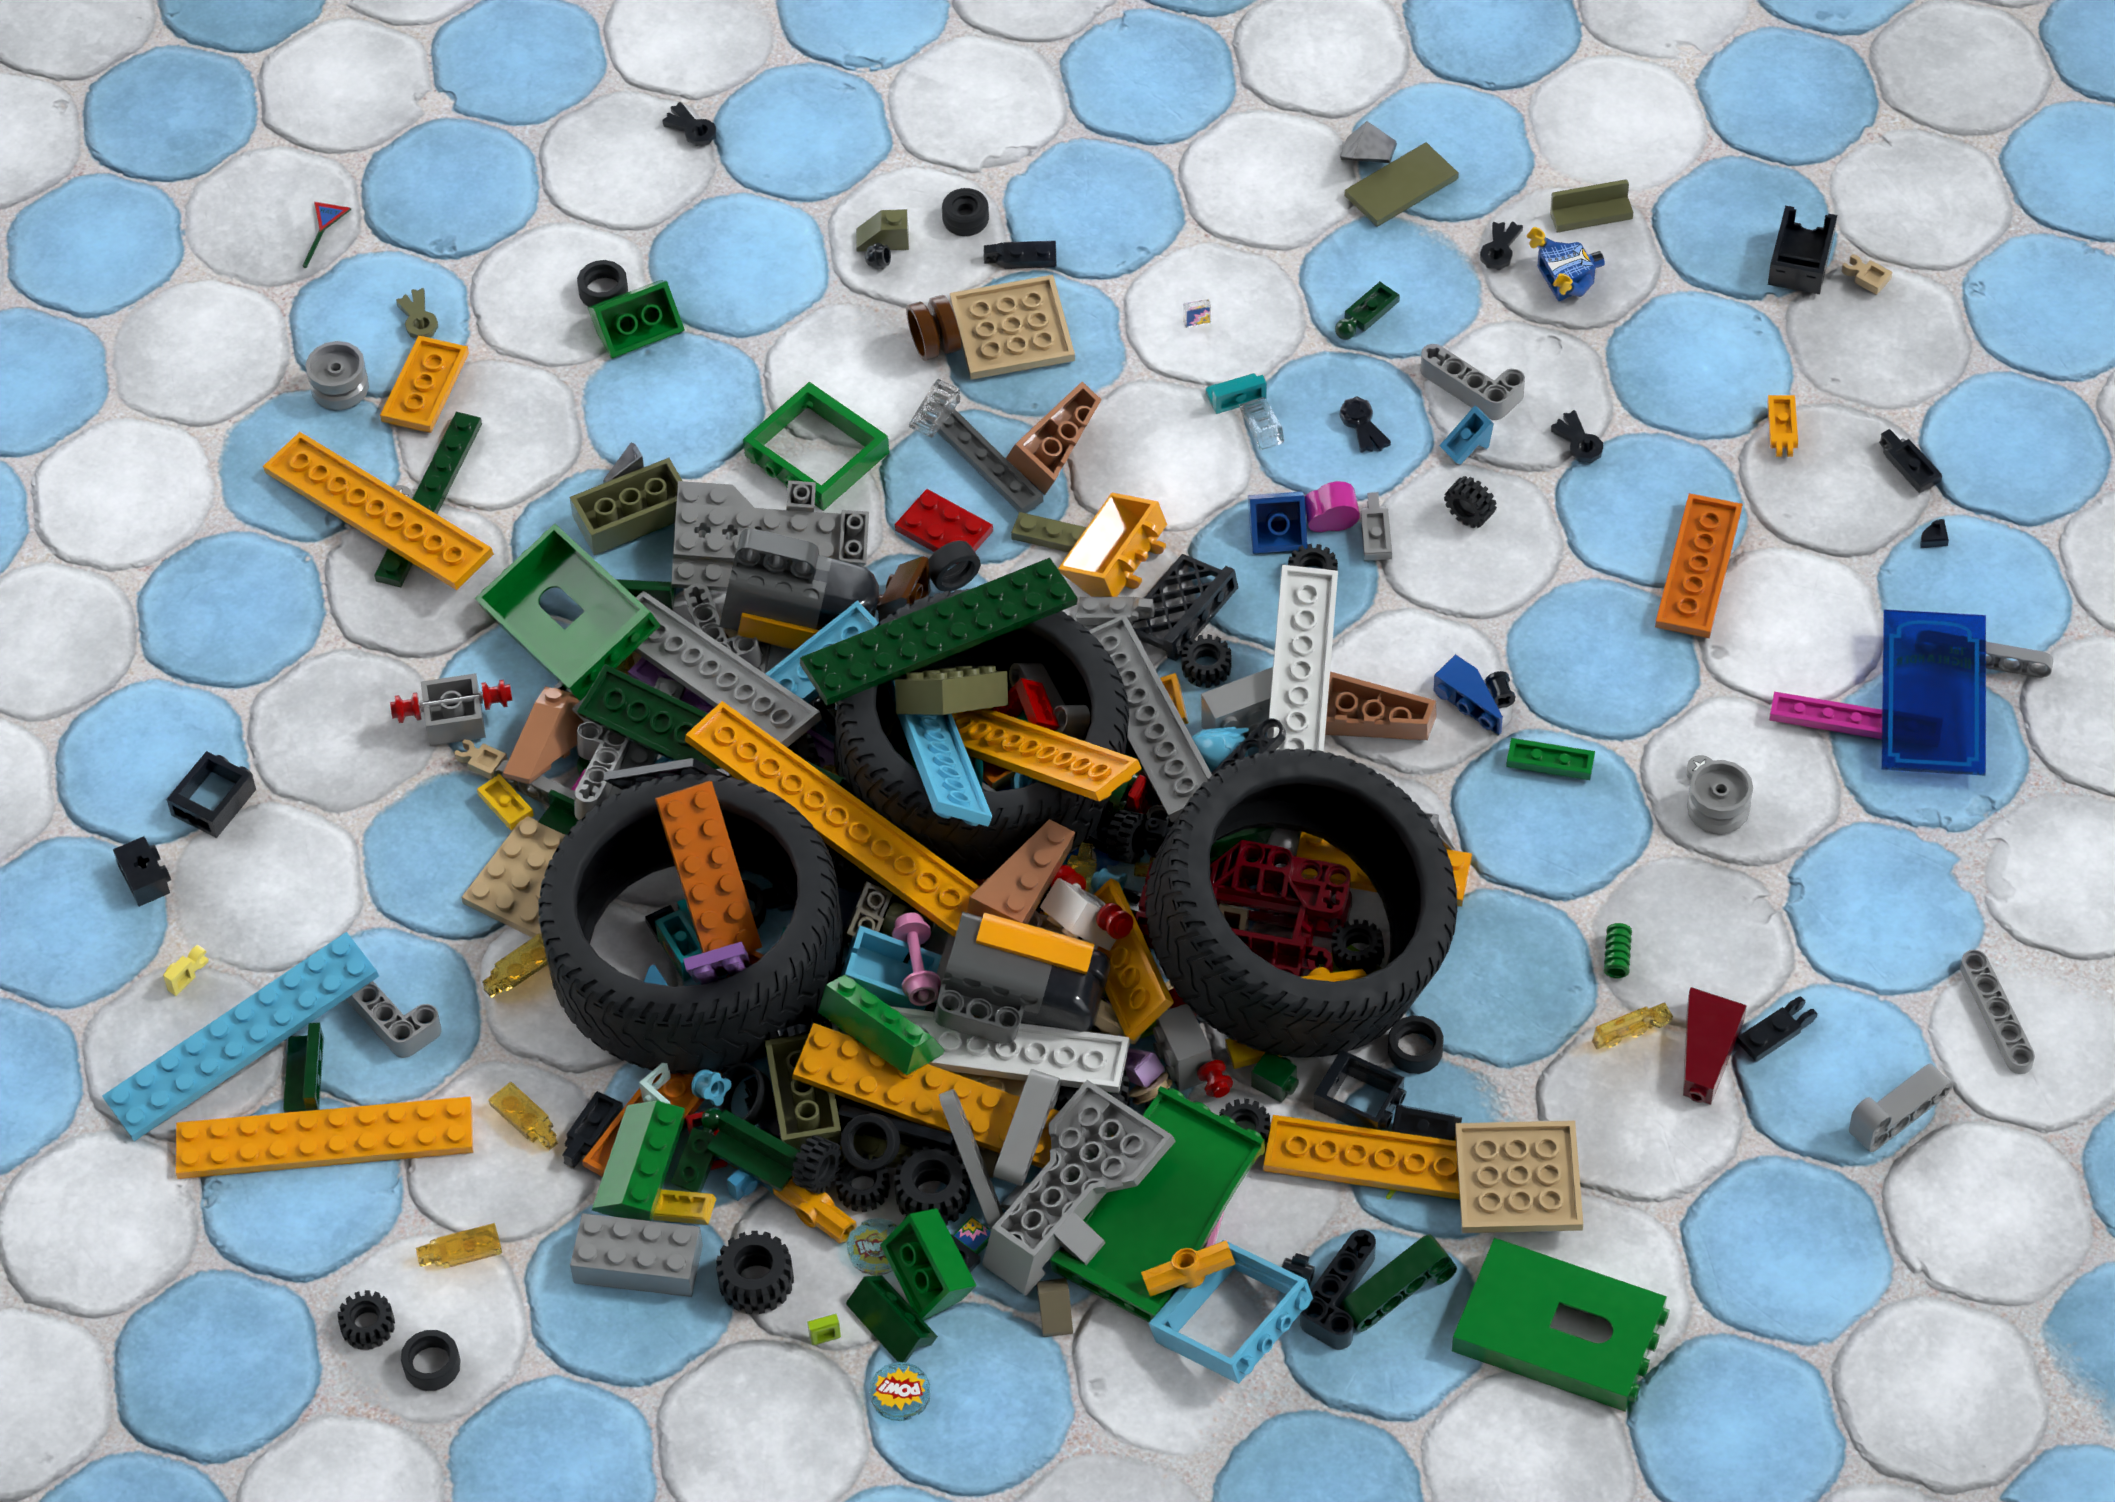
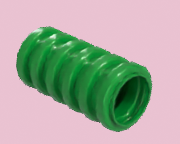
[1603,923,1632,978]

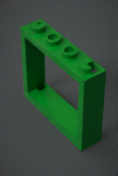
[743,382,890,511]

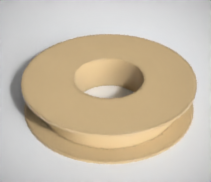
[1129,1072,1172,1104]

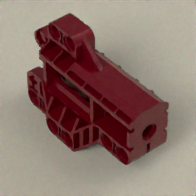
[1135,840,1352,977]

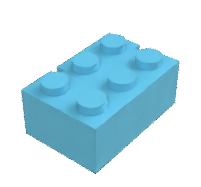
[840,926,942,1011]

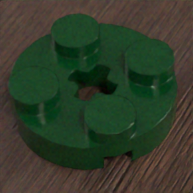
[1105,773,1140,822]

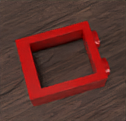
[991,678,1059,731]

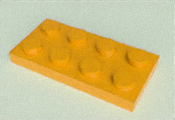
[380,335,469,433]

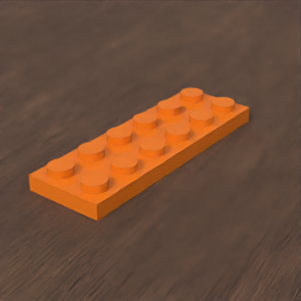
[1655,493,1743,638]
[655,781,762,953]

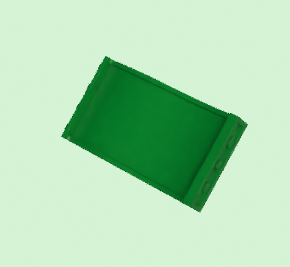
[1051,1086,1265,1323]

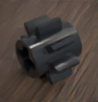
[1282,1253,1315,1287]

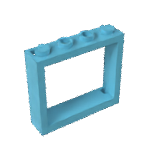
[1148,1240,1313,1384]

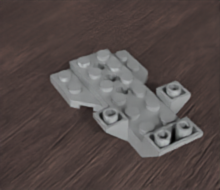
[671,481,869,591]
[982,1080,1175,1296]

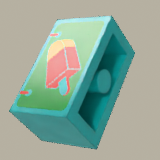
[655,909,702,982]

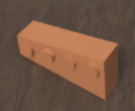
[1006,382,1102,495]
[1325,671,1436,740]
[967,819,1075,924]

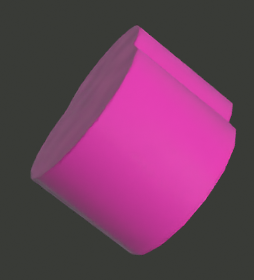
[1305,481,1360,532]

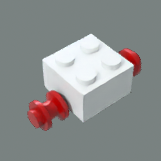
[1040,865,1134,951]

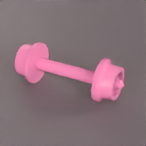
[892,913,941,1006]

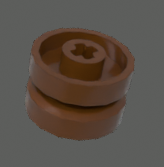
[906,295,961,361]

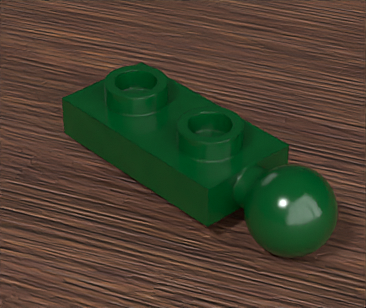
[1335,281,1400,340]
[671,1108,723,1193]

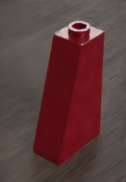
[1683,987,1747,1105]

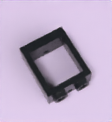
[166,751,256,838]
[1314,1050,1407,1130]

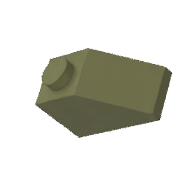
[856,209,909,252]

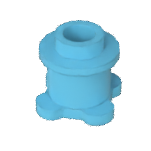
[1091,868,1128,894]
[691,1069,731,1106]

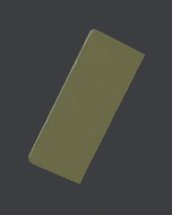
[1550,179,1634,232]

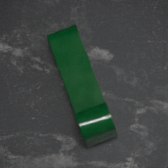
[1339,1234,1457,1332]

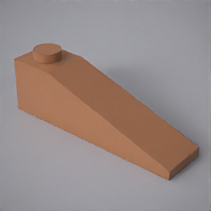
[503,686,585,784]

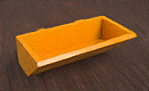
[1058,492,1167,597]

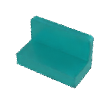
[1206,373,1267,414]

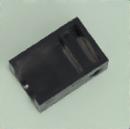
[1768,205,1838,295]

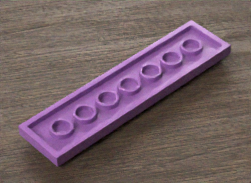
[683,942,751,985]

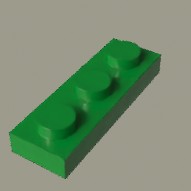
[1506,738,1595,780]

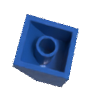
[1248,491,1307,554]

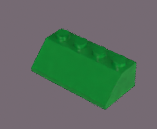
[818,975,945,1075]
[592,1100,685,1221]

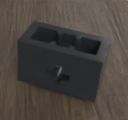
[113,836,171,907]

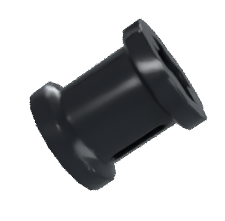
[1485,671,1516,709]

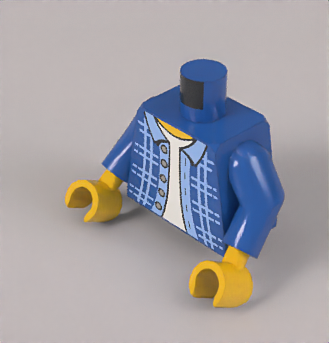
[1526,227,1605,302]

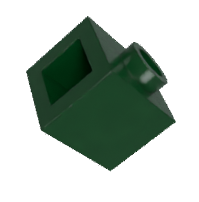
[1251,1052,1299,1103]

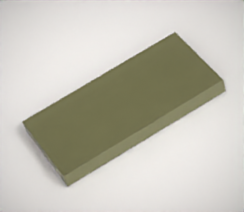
[1345,142,1459,227]

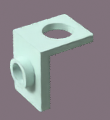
[639,1063,671,1104]

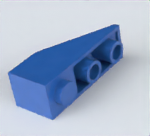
[1433,654,1503,735]

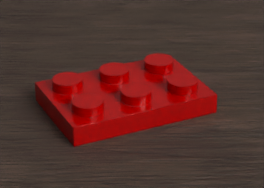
[895,489,993,564]

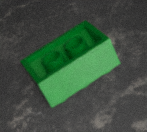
[588,280,685,358]
[880,1208,977,1321]

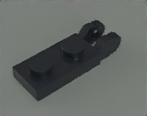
[1737,996,1818,1062]

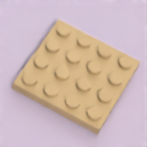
[950,275,1075,380]
[461,816,565,943]
[1455,1121,1583,1233]

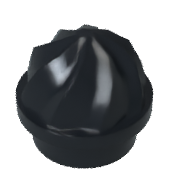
[864,243,891,269]

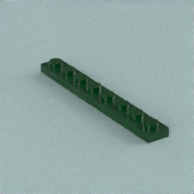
[374,411,482,588]

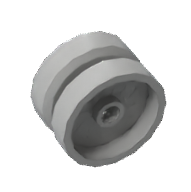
[306,341,369,410]
[1687,760,1753,834]

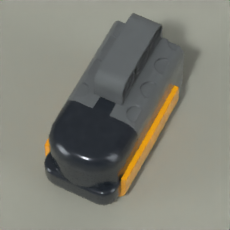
[719,528,879,650]
[934,912,1111,1044]

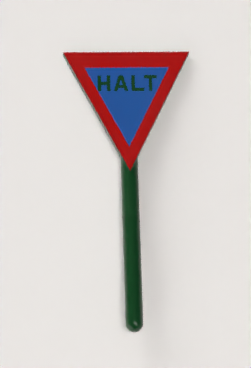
[302,202,351,268]

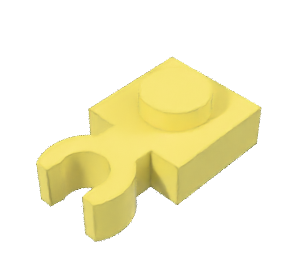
[163,945,209,996]

